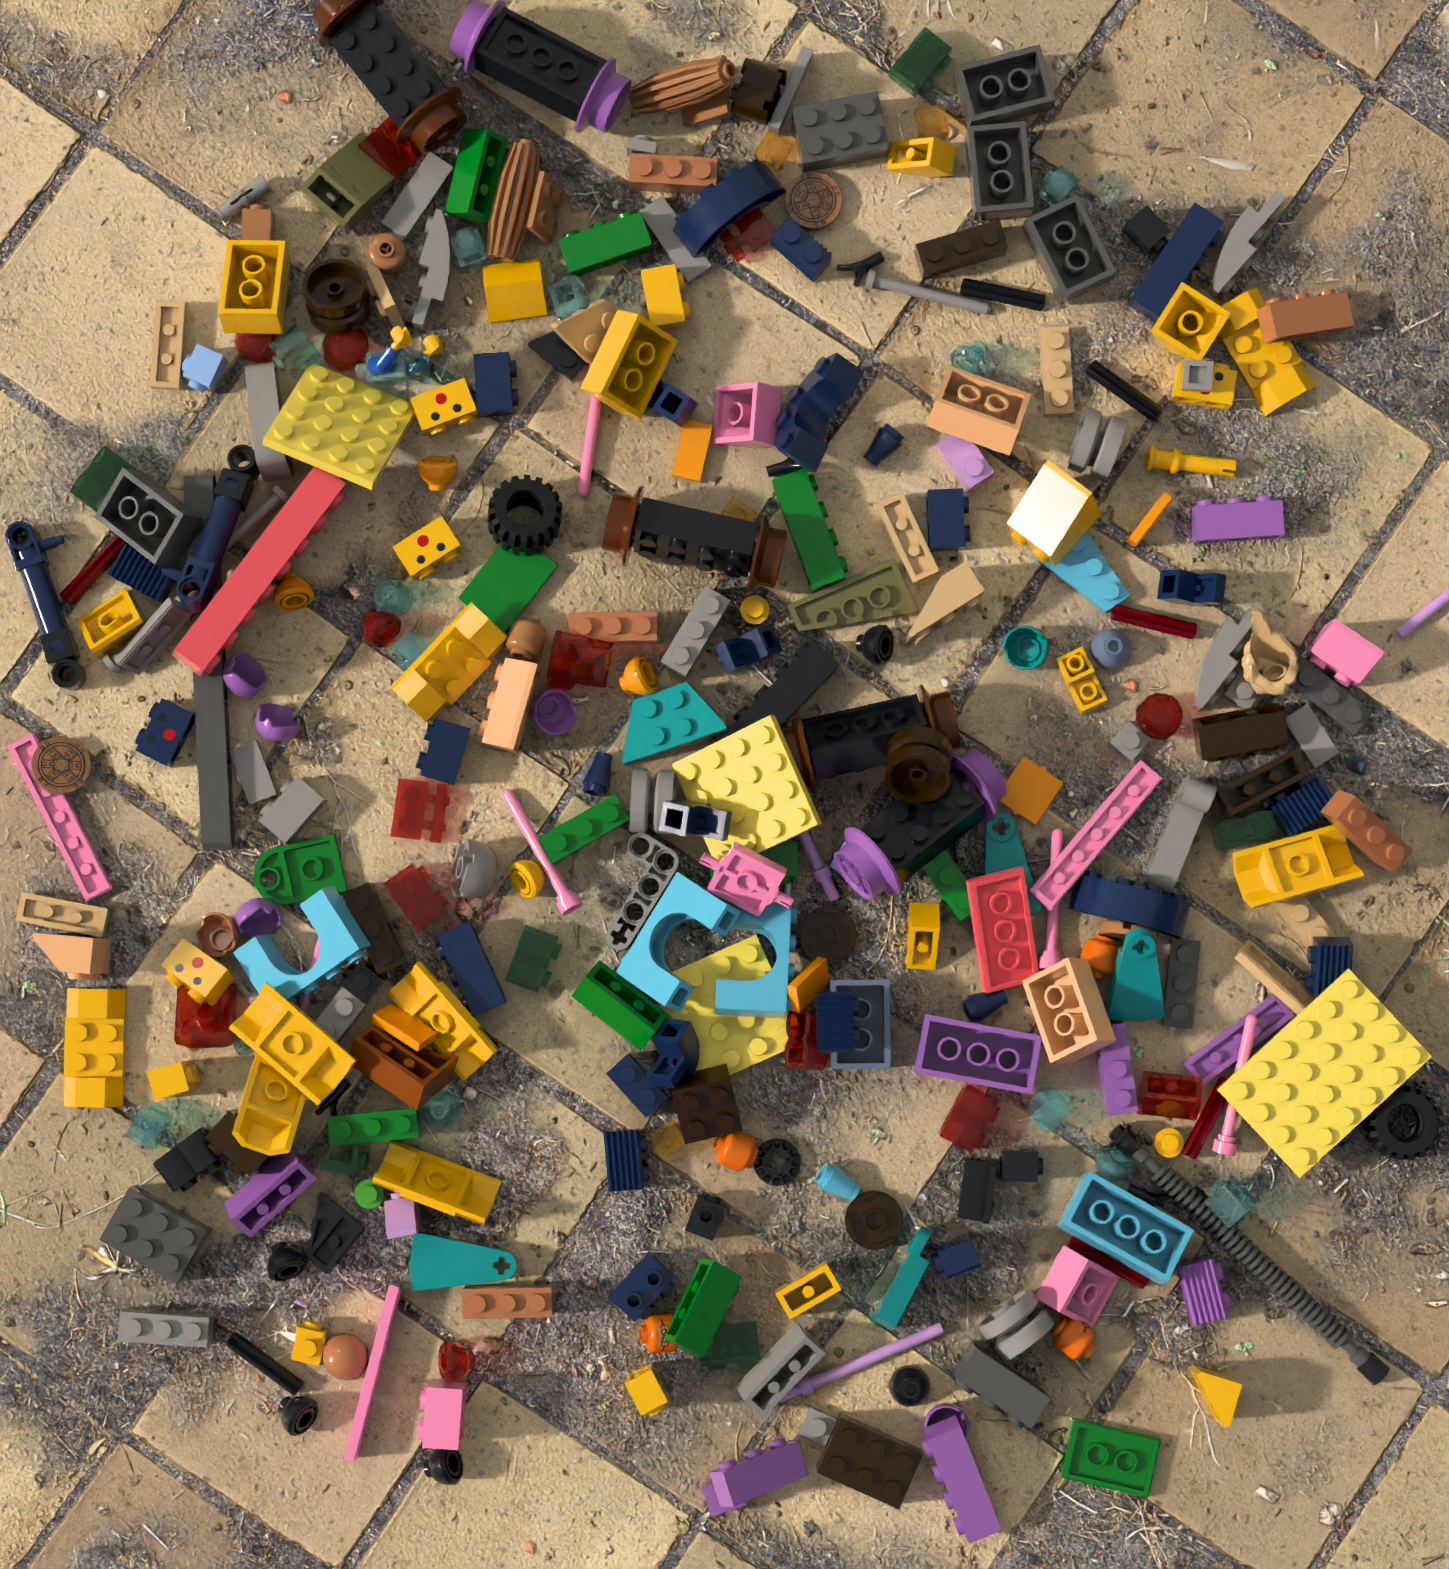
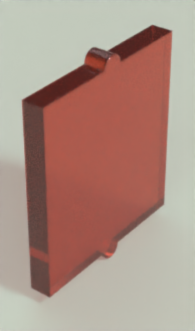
[358,116,423,179]

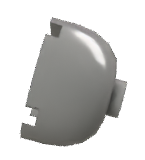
[450,838,501,899]

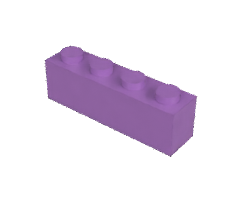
[921,1415,1002,1544]

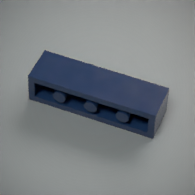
[1127,203,1224,323]

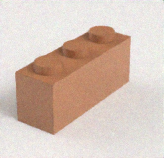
[629,153,718,194]
[1256,289,1355,345]
[569,611,658,646]
[1320,789,1412,872]
[462,1284,554,1319]

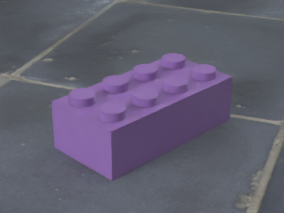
[913,1014,1042,1095]

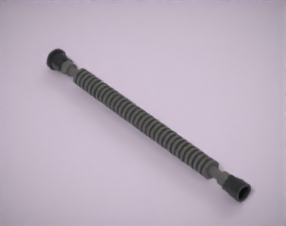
[1108,1123,1390,1385]

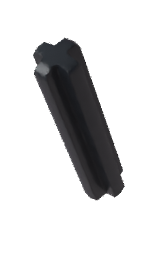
[960,278,1046,311]
[1086,360,1163,421]
[226,1332,304,1395]

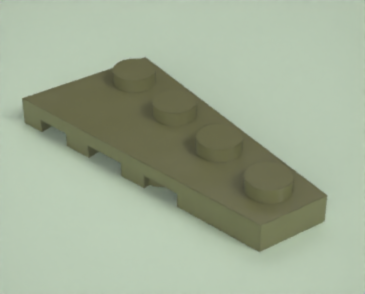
[787,559,918,633]

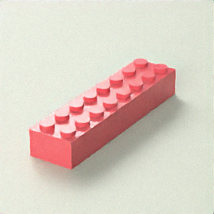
[172,466,346,677]

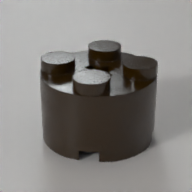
[730,57,787,126]

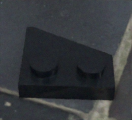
[528,331,586,382]
[304,1192,366,1274]

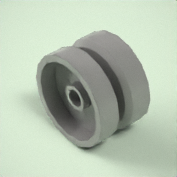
[1067,408,1127,482]
[629,768,677,835]
[977,1288,1055,1362]

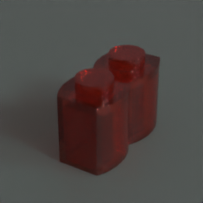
[784,1009,828,1070]
[938,1082,1000,1152]

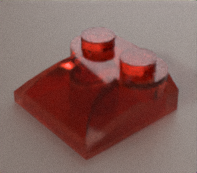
[547,630,614,690]
[174,984,237,1048]

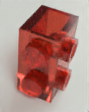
[384,863,449,932]
[1137,1071,1202,1120]

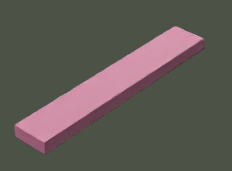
[8,733,114,902]
[1028,760,1163,911]
[343,1282,403,1462]

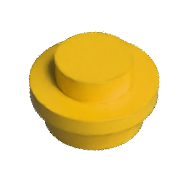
[740,595,770,625]
[1154,1128,1184,1158]

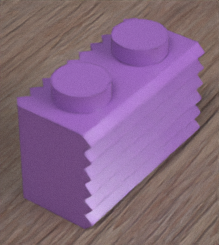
[1176,1257,1231,1326]

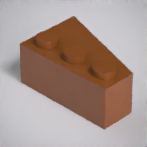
[349,1024,459,1110]

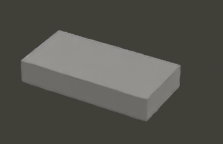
[1286,703,1339,769]
[229,740,278,805]

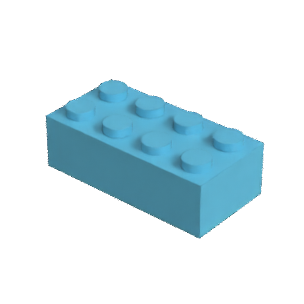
[1056,1171,1194,1285]

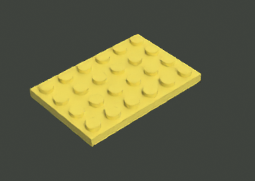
[1217,969,1432,1178]

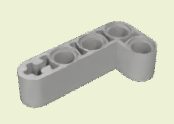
[245,362,294,482]
[1142,776,1217,895]
[606,833,679,950]

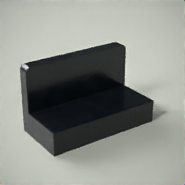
[957,1158,997,1224]

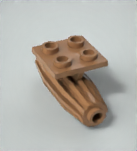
[628,55,737,127]
[486,139,565,264]

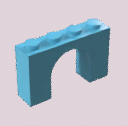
[616,872,741,1013]
[233,886,372,1005]
[715,898,797,1019]

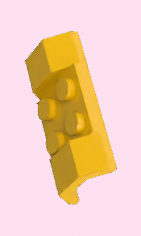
[1217,287,1316,417]
[390,602,508,723]
[1232,825,1364,909]
[387,961,499,1082]
[229,982,357,1106]
[63,988,127,1108]
[232,1053,306,1156]
[372,1140,502,1226]

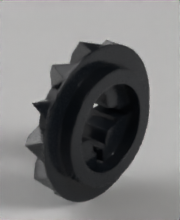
[754,1138,801,1186]

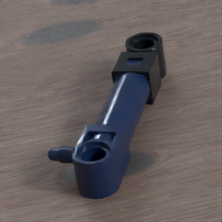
[161,444,260,613]
[5,521,87,691]

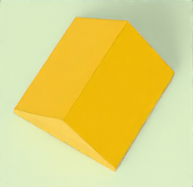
[482,258,548,324]
[1150,282,1231,360]
[77,588,147,658]
[1188,1364,1242,1428]

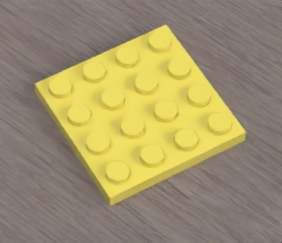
[263,362,416,490]
[672,715,822,860]
[657,935,804,1075]

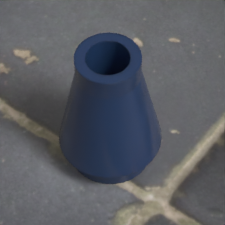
[863,423,904,467]
[582,752,613,797]
[962,990,1008,1022]

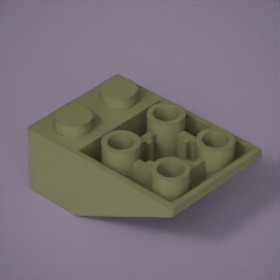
[300,132,405,235]

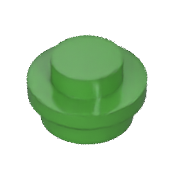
[355,1179,385,1209]

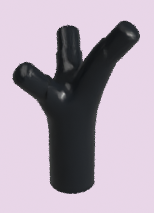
[837,252,884,287]
[766,458,807,477]
[313,1078,352,1115]
[1127,1184,1174,1207]

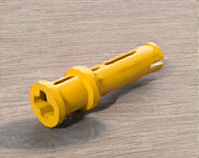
[1145,444,1236,478]

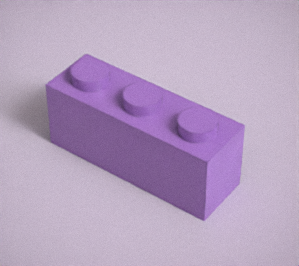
[1190,496,1285,544]
[1096,1022,1139,1115]
[224,1146,317,1238]
[709,1437,808,1507]

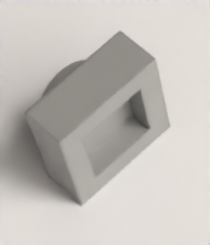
[626,135,658,156]
[1181,359,1214,392]
[1222,671,1260,709]
[1108,720,1151,762]
[798,1406,837,1447]

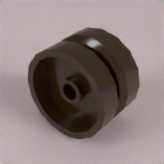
[302,259,371,335]
[885,726,953,803]

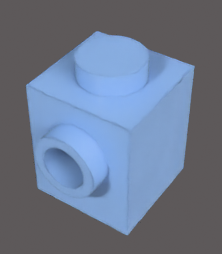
[182,344,228,393]

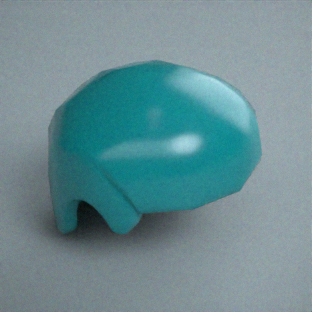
[1002,626,1049,670]

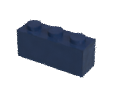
[435,922,507,1017]

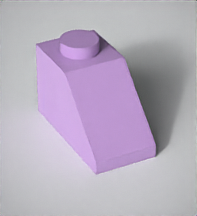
[935,435,994,494]
[384,1192,423,1239]

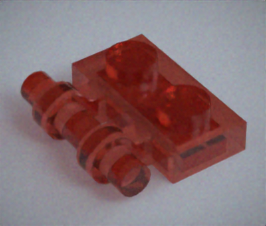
[720,207,776,262]
[391,778,450,843]

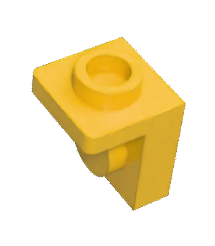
[290,1320,329,1366]

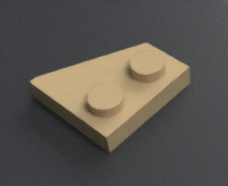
[366,265,406,329]
[550,299,617,364]

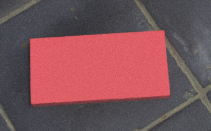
[966,866,1039,994]

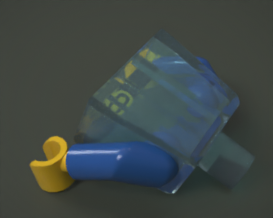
[355,326,443,386]

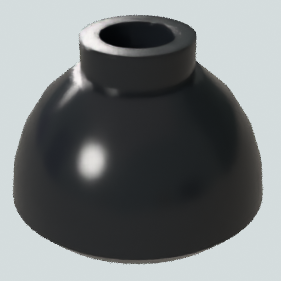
[856,625,894,666]
[267,1242,308,1281]
[889,1365,930,1407]
[278,1396,318,1436]
[423,1449,463,1485]

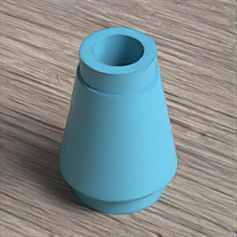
[815,1162,861,1201]

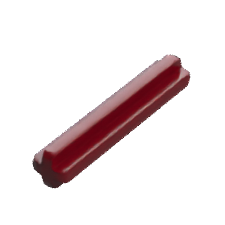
[60,535,129,605]
[1111,604,1197,639]
[1182,1077,1227,1159]
[1068,1236,1149,1289]

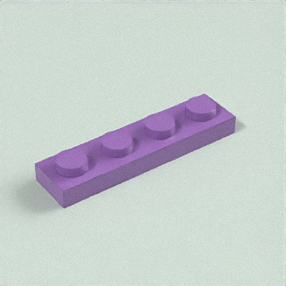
[1182,994,1295,1087]

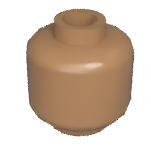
[368,233,408,274]
[505,617,547,662]

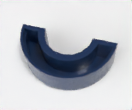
[673,159,786,258]
[775,353,864,472]
[1068,870,1191,939]

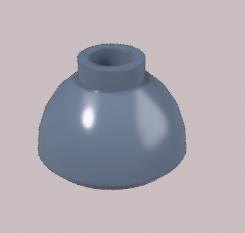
[1090,628,1131,669]

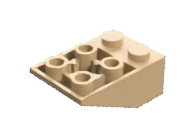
[904,561,985,644]

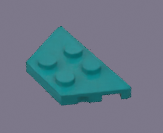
[622,682,730,765]

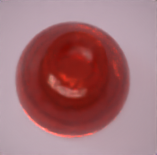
[362,609,401,648]
[438,1341,475,1383]

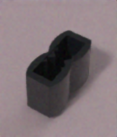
[153,1126,224,1192]

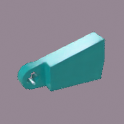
[984,812,1043,913]
[1104,928,1165,1021]
[870,1225,932,1330]
[410,1231,517,1291]

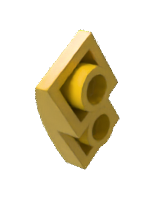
[1056,646,1108,715]

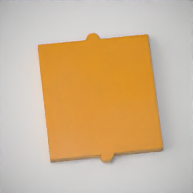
[999,756,1064,825]

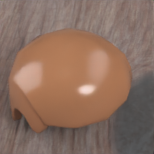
[196,912,240,959]
[323,1333,368,1381]

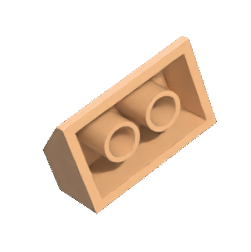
[478,657,541,754]
[33,933,111,980]

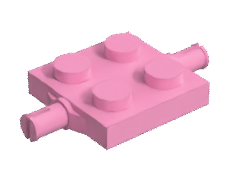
[699,842,794,917]

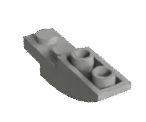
[1210,191,1286,298]
[409,209,453,331]
[1193,602,1265,710]

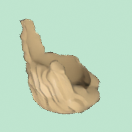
[1242,608,1299,695]

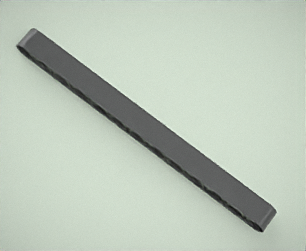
[184,474,235,851]

